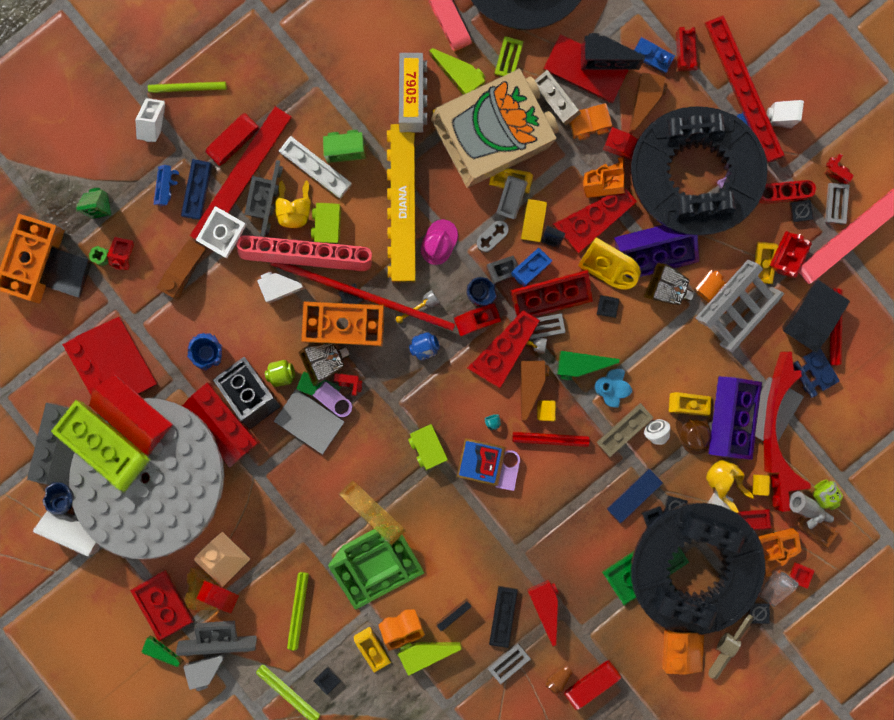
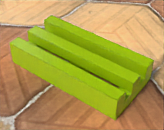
[494,36,523,77]

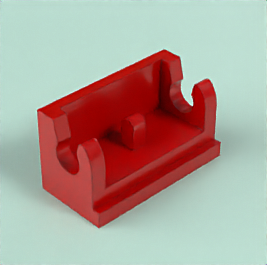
[676,27,697,71]
[769,231,812,278]

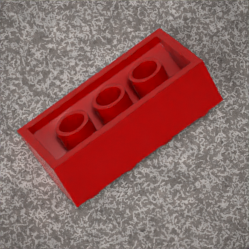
[182,382,260,468]

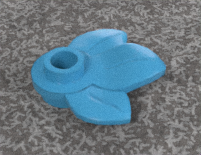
[595,369,632,408]

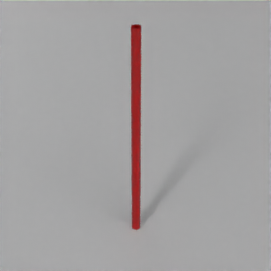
[270,262,455,331]

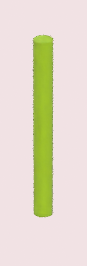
[148,82,227,93]

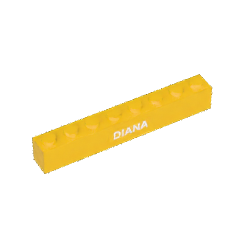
[387,124,416,283]

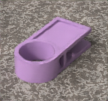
[313,381,352,417]
[495,450,520,491]

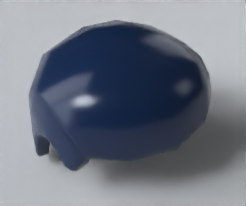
[466,277,497,307]
[42,482,73,515]

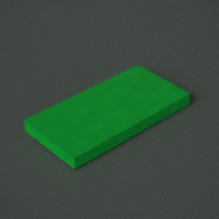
[602,547,690,605]

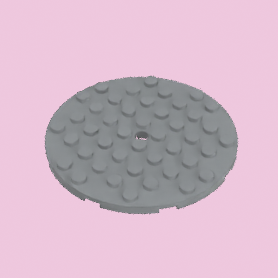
[69,398,224,559]

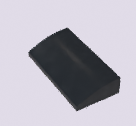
[21,247,92,298]

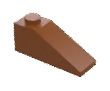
[629,72,668,134]
[156,239,206,300]
[520,361,549,420]

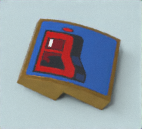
[457,438,506,486]

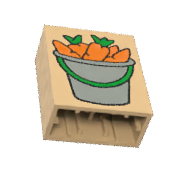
[431,69,559,188]

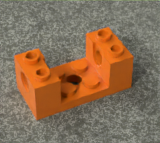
[0,213,65,304]
[301,302,385,347]

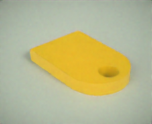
[578,237,641,289]

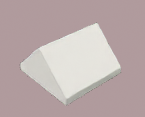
[196,206,247,258]

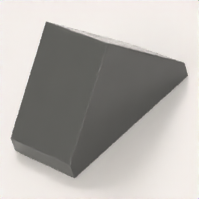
[486,255,518,285]

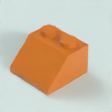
[662,629,704,674]

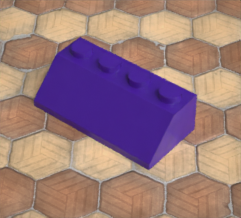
[614,225,699,279]
[709,376,762,460]

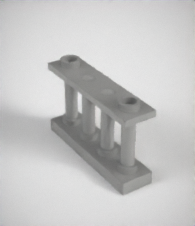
[696,260,784,352]

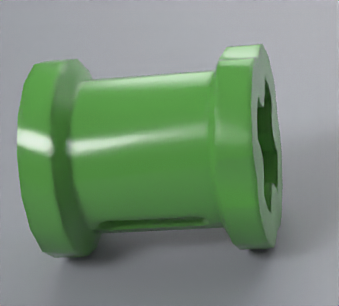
[89,246,109,266]

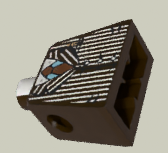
[644,263,694,305]
[298,343,349,386]

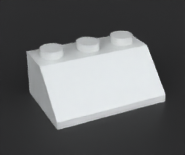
[33,511,101,556]

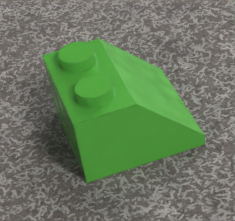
[323,130,366,163]

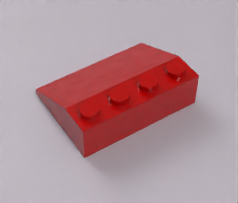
[62,317,157,396]

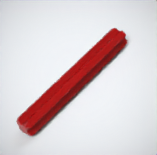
[830,288,843,366]
[512,432,590,447]

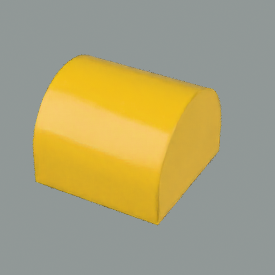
[753,474,770,496]

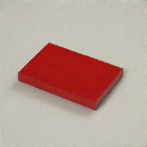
[130,570,194,641]

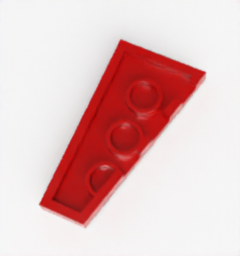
[552,188,637,254]
[467,310,541,388]

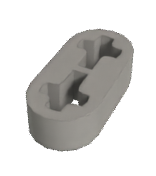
[476,221,508,252]

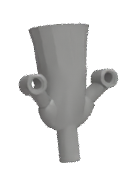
[789,491,834,529]

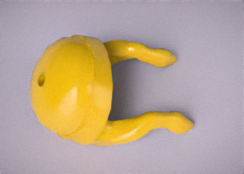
[275,180,311,228]
[706,460,754,513]

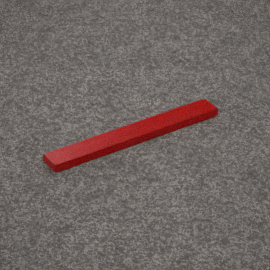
[705,15,785,164]
[190,106,292,246]

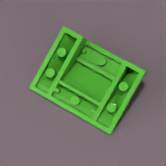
[328,527,424,610]

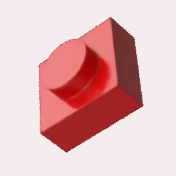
[788,562,815,589]

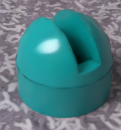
[484,414,501,430]

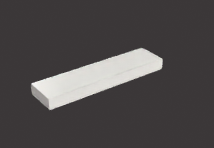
[279,136,352,199]

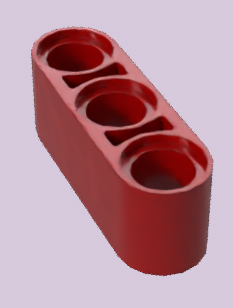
[205,113,259,166]
[759,180,816,204]
[563,660,621,710]

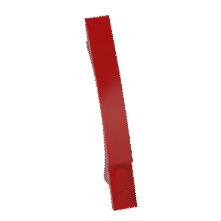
[763,351,811,512]

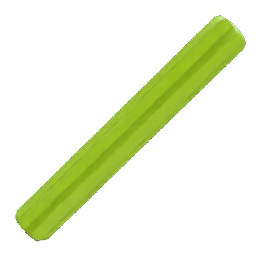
[287,572,309,650]
[256,665,320,720]

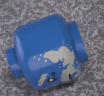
[409,332,440,360]

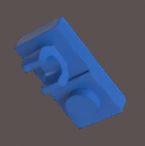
[634,37,675,74]
[153,165,179,206]
[511,248,552,287]

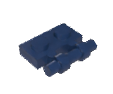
[793,348,840,398]

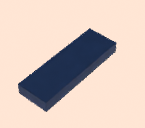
[181,159,212,220]
[607,469,663,523]

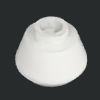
[644,419,670,445]

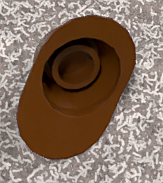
[676,414,711,455]

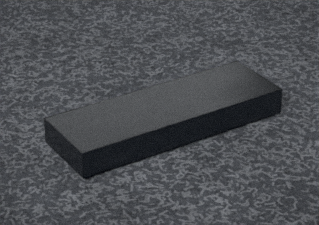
[489,585,518,648]

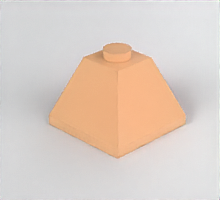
[194,532,250,587]

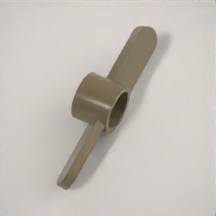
[708,615,754,679]

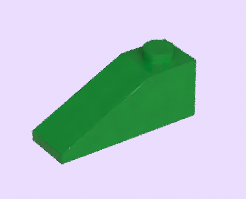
[76,188,112,219]
[556,351,620,380]

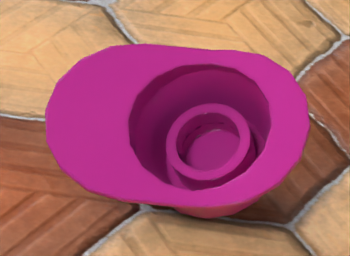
[421,219,458,265]

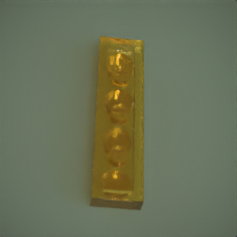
[339,480,405,545]

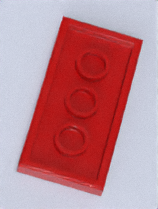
[543,34,629,104]

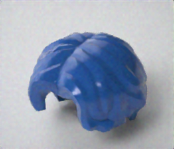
[187,333,222,370]

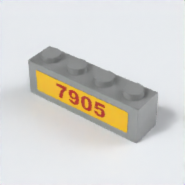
[399,53,427,132]

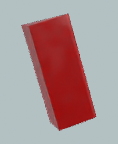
[510,270,593,317]
[89,375,173,456]

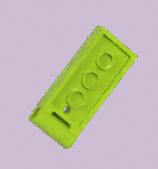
[51,400,150,492]

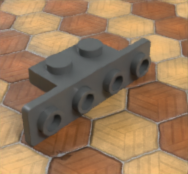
[244,160,283,237]
[176,621,257,656]

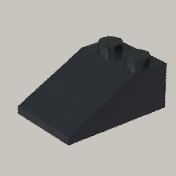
[581,33,645,70]
[782,279,850,353]
[213,357,281,430]

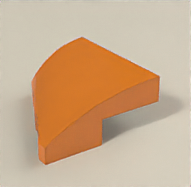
[583,157,625,198]
[758,528,801,577]

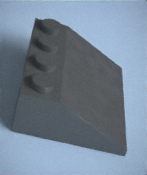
[27,403,100,487]

